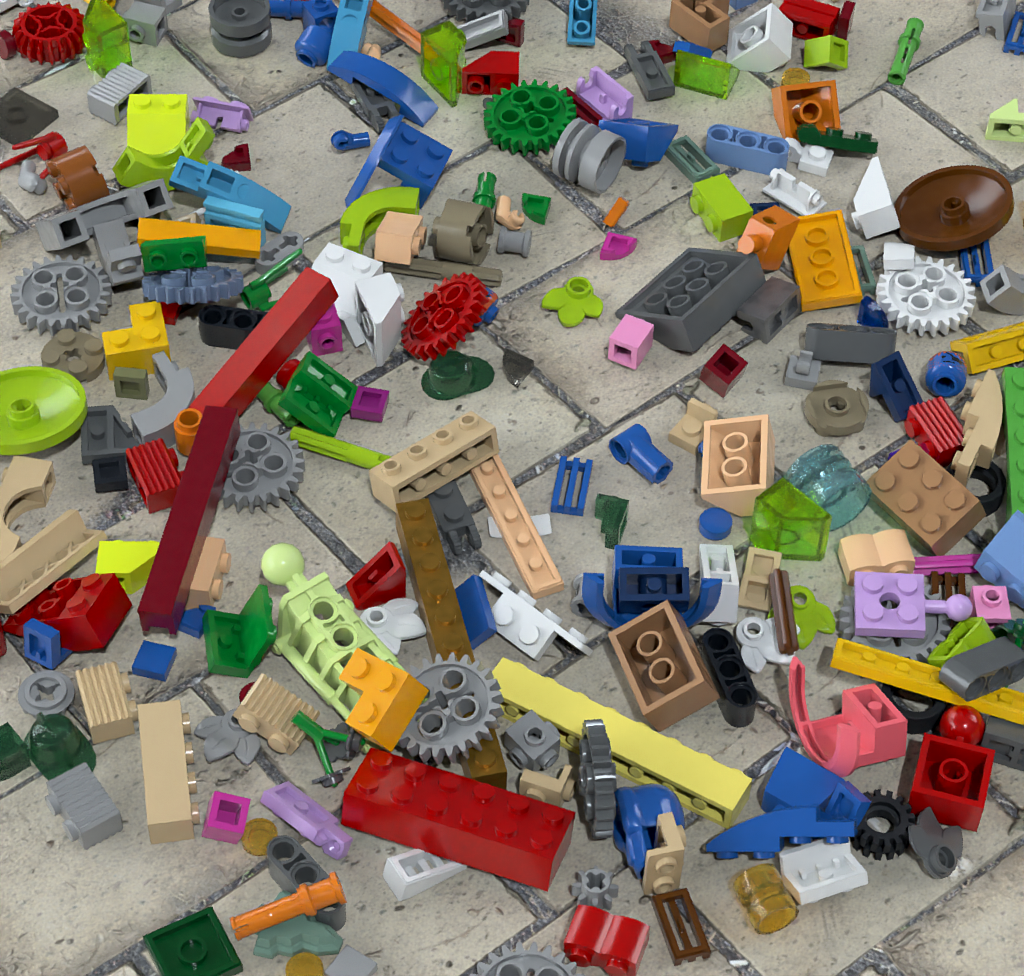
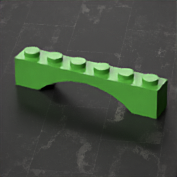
[999,367,1024,524]

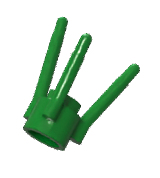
[240,249,303,312]

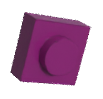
[351,386,389,422]

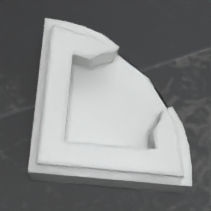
[338,310,365,347]

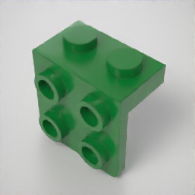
[202,584,277,678]

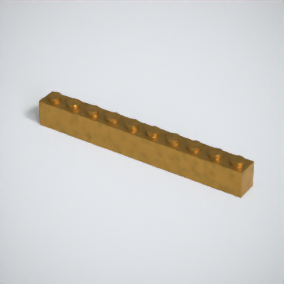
[396,498,507,790]

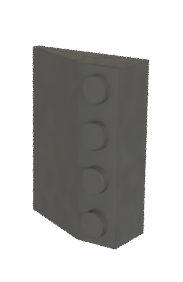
[615,247,766,352]

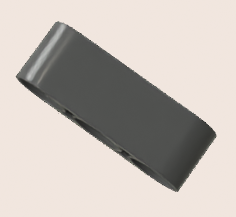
[804,323,897,364]
[939,636,1024,702]
[267,835,346,932]

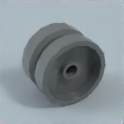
[208,0,272,58]

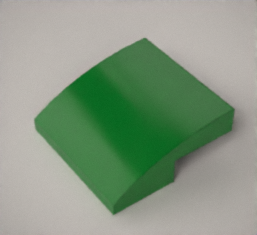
[278,351,358,437]

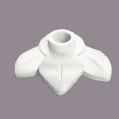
[360,598,427,655]
[736,617,800,674]

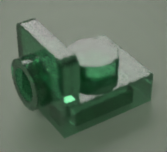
[595,493,629,550]

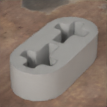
[254,231,304,275]

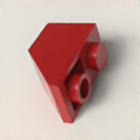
[462,51,520,95]

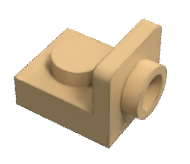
[668,398,718,455]

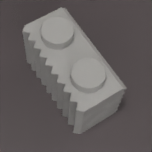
[87,62,152,126]
[45,762,123,850]

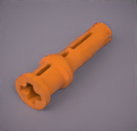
[230,871,347,941]

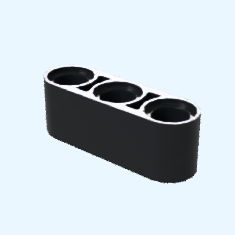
[198,305,268,350]
[700,627,758,728]

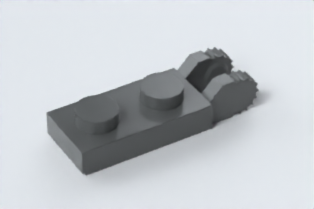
[624,40,675,100]
[349,79,399,134]
[425,479,482,555]

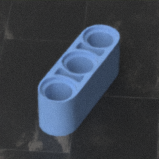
[705,124,790,175]

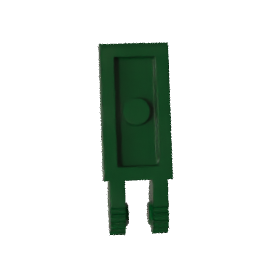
[796,123,878,154]

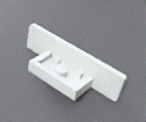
[479,570,593,661]

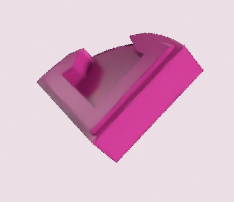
[600,232,637,260]

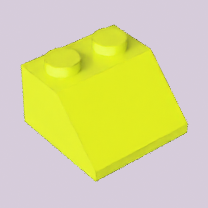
[127,94,190,155]

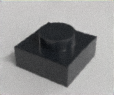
[92,456,129,493]

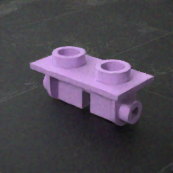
[191,96,254,133]

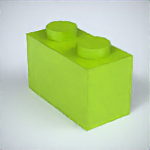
[690,173,754,242]

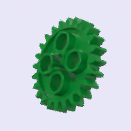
[483,79,577,156]

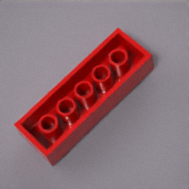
[341,747,576,892]

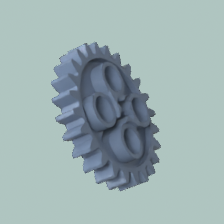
[142,265,244,305]

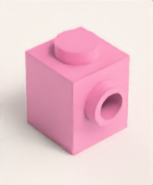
[608,314,654,370]
[969,585,1012,629]

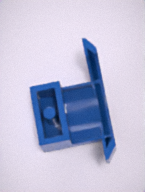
[345,114,453,209]
[582,545,722,629]

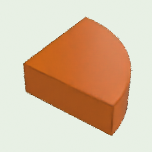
[603,196,630,227]

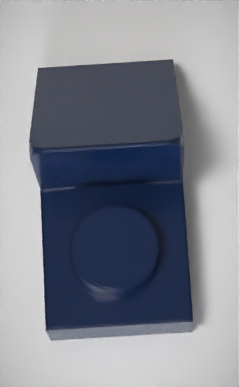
[869,351,923,423]

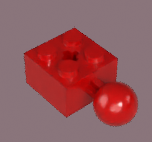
[908,705,996,832]

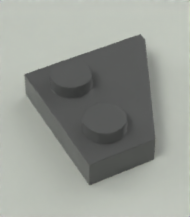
[81,405,140,464]

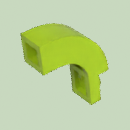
[112,116,216,191]
[340,187,420,255]

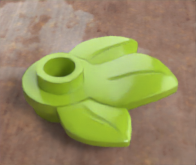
[542,277,603,327]
[767,585,836,650]

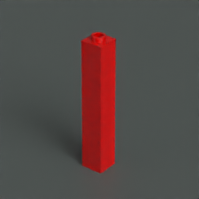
[188,267,339,417]

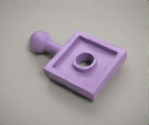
[854,571,973,639]

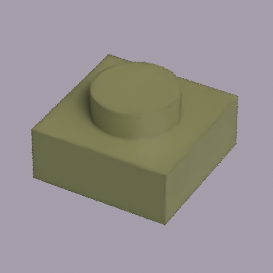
[113,367,150,400]

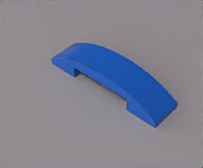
[328,51,439,128]

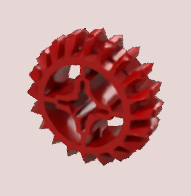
[12,1,89,65]

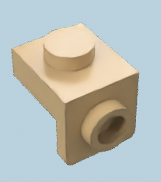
[519,764,577,807]

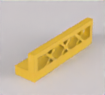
[950,321,1024,374]

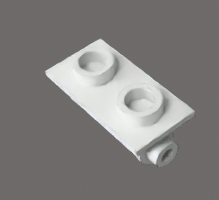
[762,168,827,216]

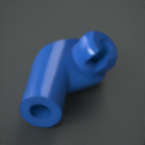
[331,130,370,151]

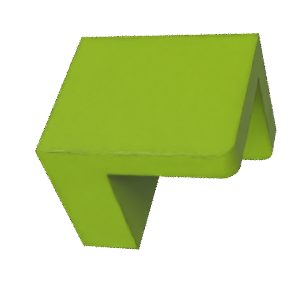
[804,35,849,70]

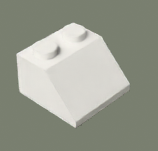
[726,3,793,73]
[311,242,383,318]
[355,272,405,367]

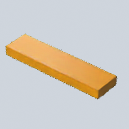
[137,217,261,259]

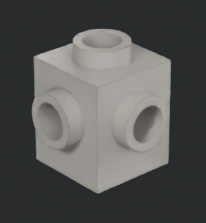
[505,709,560,772]

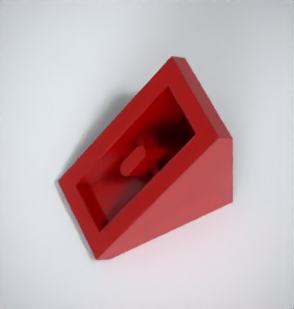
[346,541,406,611]

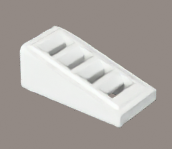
[383,849,467,901]

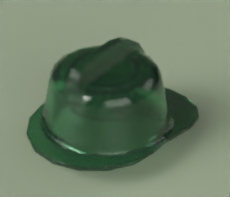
[421,350,495,400]
[24,712,96,781]

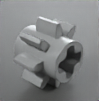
[572,866,619,911]

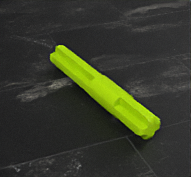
[290,426,392,470]

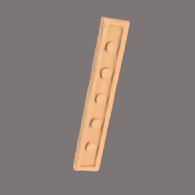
[468,453,564,600]

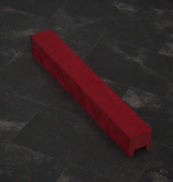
[137,405,241,635]

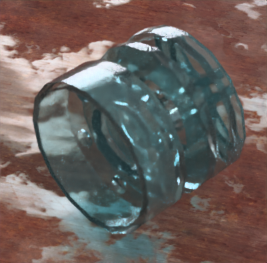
[783,444,872,533]

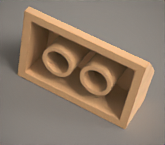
[701,414,775,517]

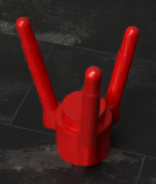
[0,131,68,179]

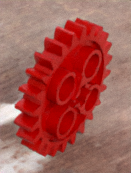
[401,272,489,361]

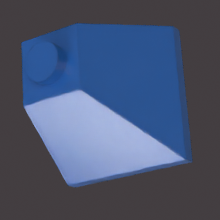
[598,118,678,167]

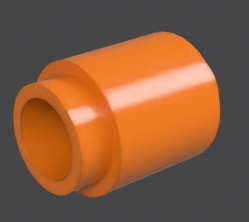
[174,408,202,456]

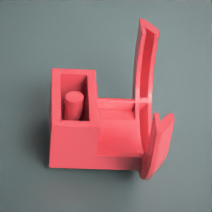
[789,656,908,778]

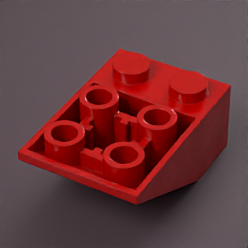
[2,573,132,652]

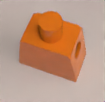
[736,205,800,270]

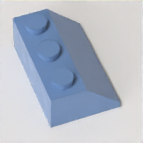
[974,510,1024,609]

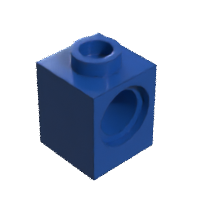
[302,0,338,32]

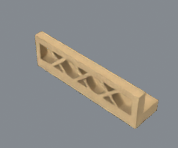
[0,509,108,614]

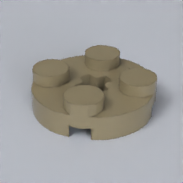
[41,329,105,383]
[804,380,869,437]

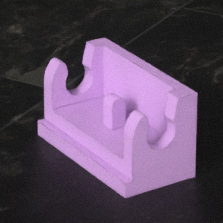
[576,66,634,119]

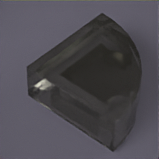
[503,349,534,388]

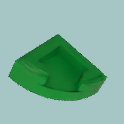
[521,193,551,225]

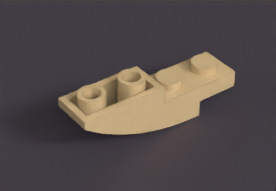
[951,369,1003,487]

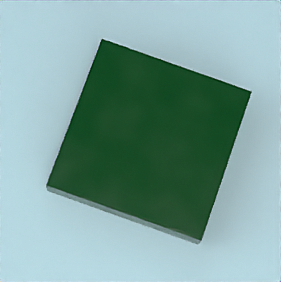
[142,906,243,976]

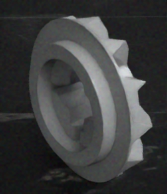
[18,670,75,720]

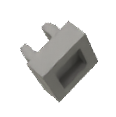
[784,350,822,391]

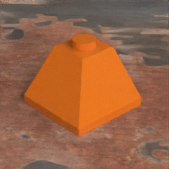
[771,80,841,142]

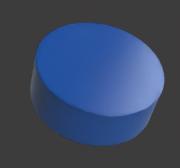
[699,508,732,541]

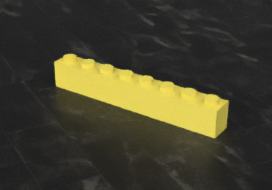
[492,657,752,829]

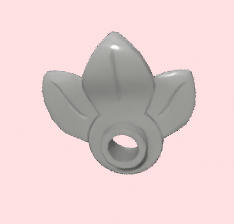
[194,708,261,766]

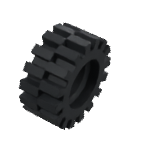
[849,789,915,861]

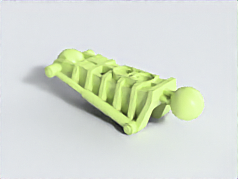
[261,542,445,754]

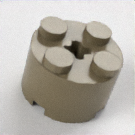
[432,198,494,265]

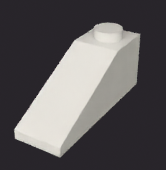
[851,156,900,239]
[699,544,739,626]

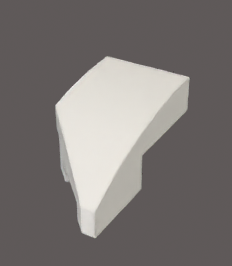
[883,242,915,270]

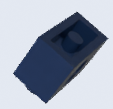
[618,567,690,613]

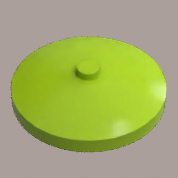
[0,366,88,455]

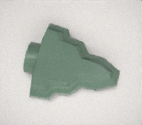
[253,890,343,959]

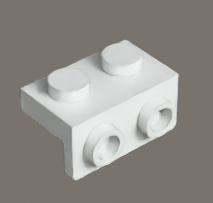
[779,838,868,905]

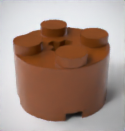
[45,145,110,210]

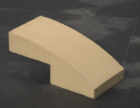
[738,546,782,613]

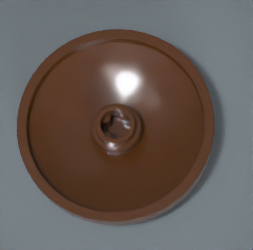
[894,165,1015,251]

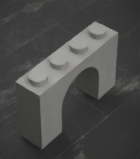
[35,178,174,251]

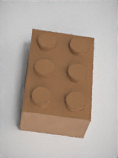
[864,439,986,556]
[608,600,720,732]

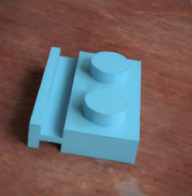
[203,195,266,248]

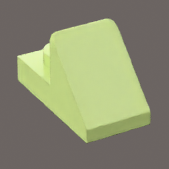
[985,98,1024,142]

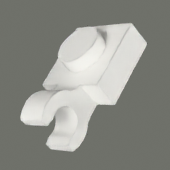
[785,137,834,177]

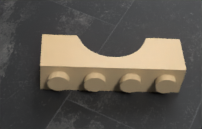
[0,455,56,562]

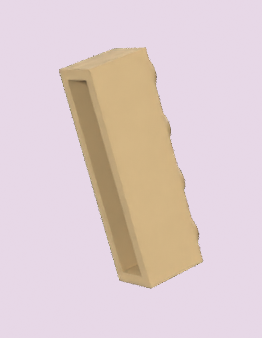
[137,699,200,844]

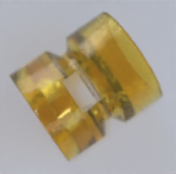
[733,863,799,935]

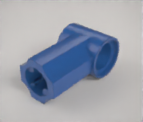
[609,424,673,484]

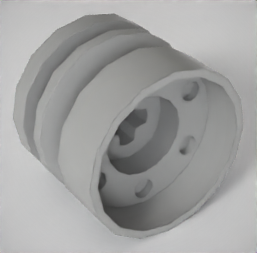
[552,118,627,194]

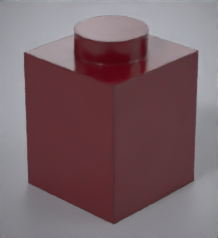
[699,343,748,398]

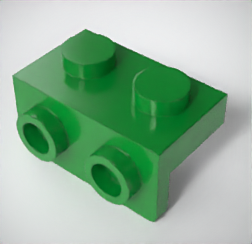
[141,236,207,272]

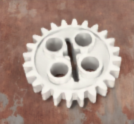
[875,256,976,337]

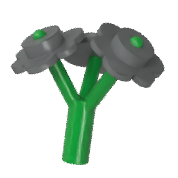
[291,710,366,787]

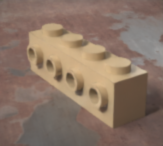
[369,411,499,512]

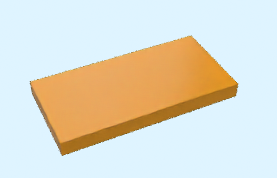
[788,210,863,312]

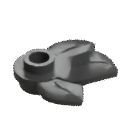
[908,807,963,879]

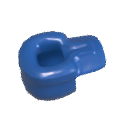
[613,783,685,879]

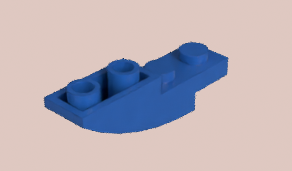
[706,804,858,859]

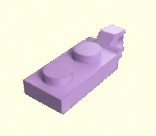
[260,781,353,860]

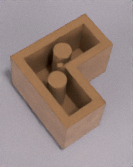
[669,0,730,51]

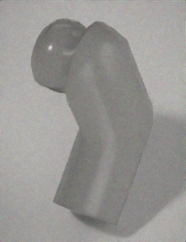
[18,160,47,195]

